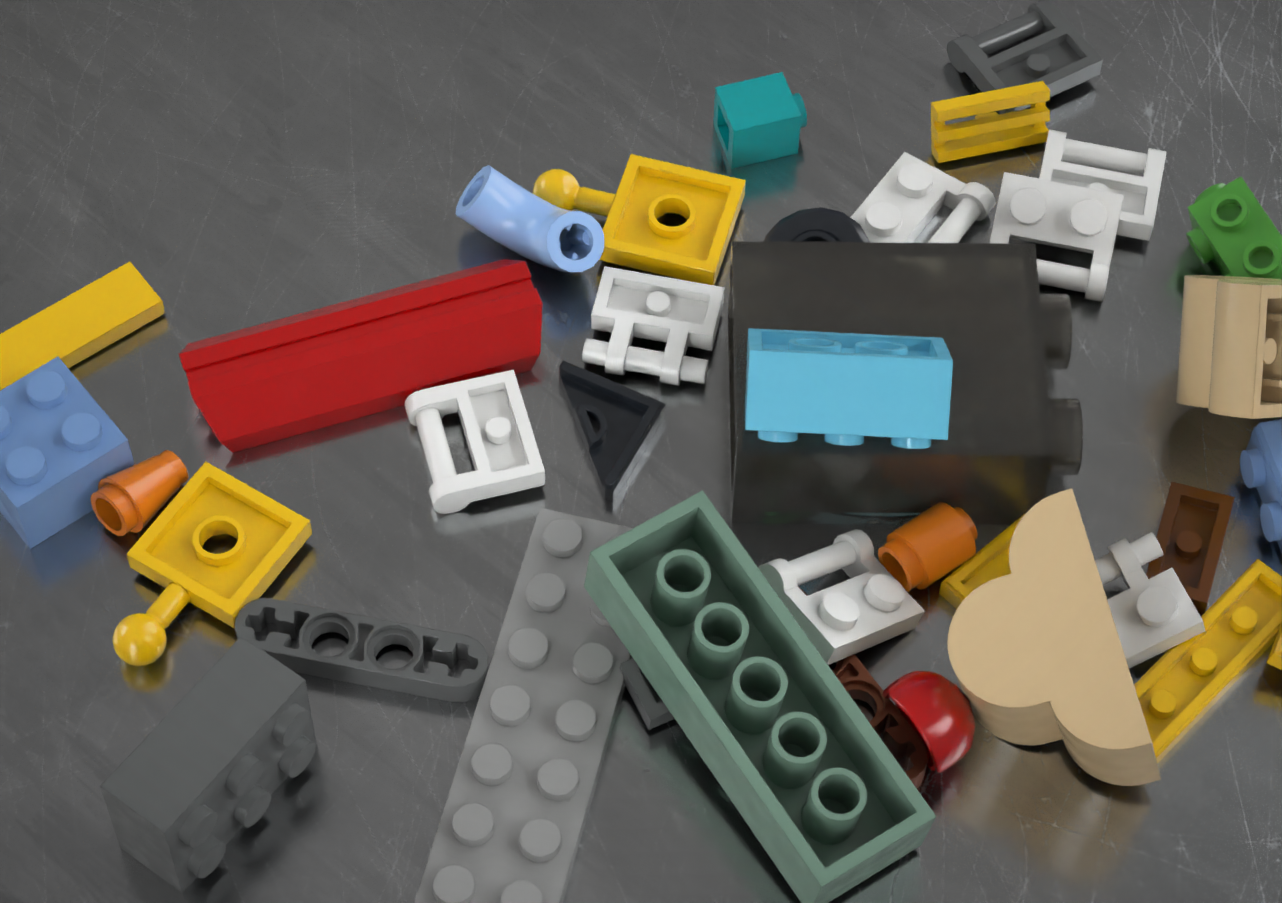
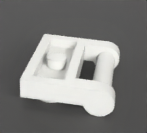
[1039,129,1166,241]
[850,152,996,287]
[982,172,1124,302]
[404,369,545,514]
[758,529,925,665]

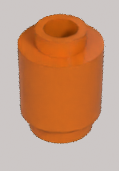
[878,502,978,592]

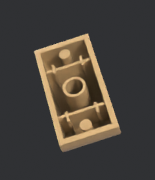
[1176,275,1282,419]
[947,488,1161,786]

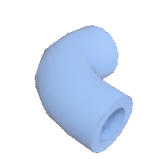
[455,165,604,272]

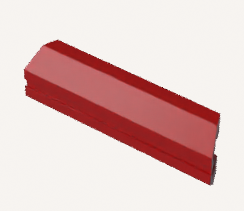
[179,259,543,453]

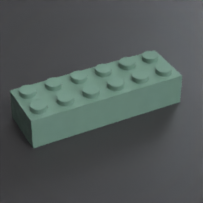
[584,490,937,903]

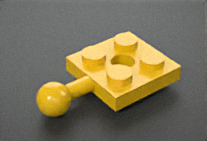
[533,154,746,285]
[113,461,312,666]

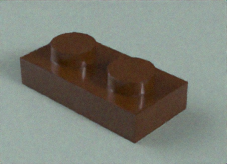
[1146,481,1235,616]

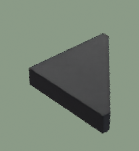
[559,360,666,503]

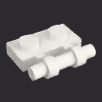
[582,266,725,386]
[1095,532,1205,669]

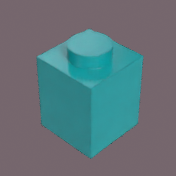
[713,72,807,169]

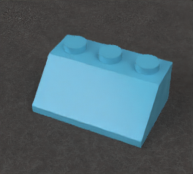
[745,328,953,449]

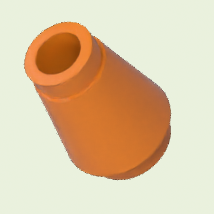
[91,450,189,536]

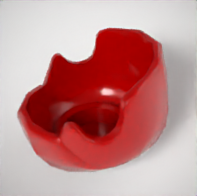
[883,671,976,773]

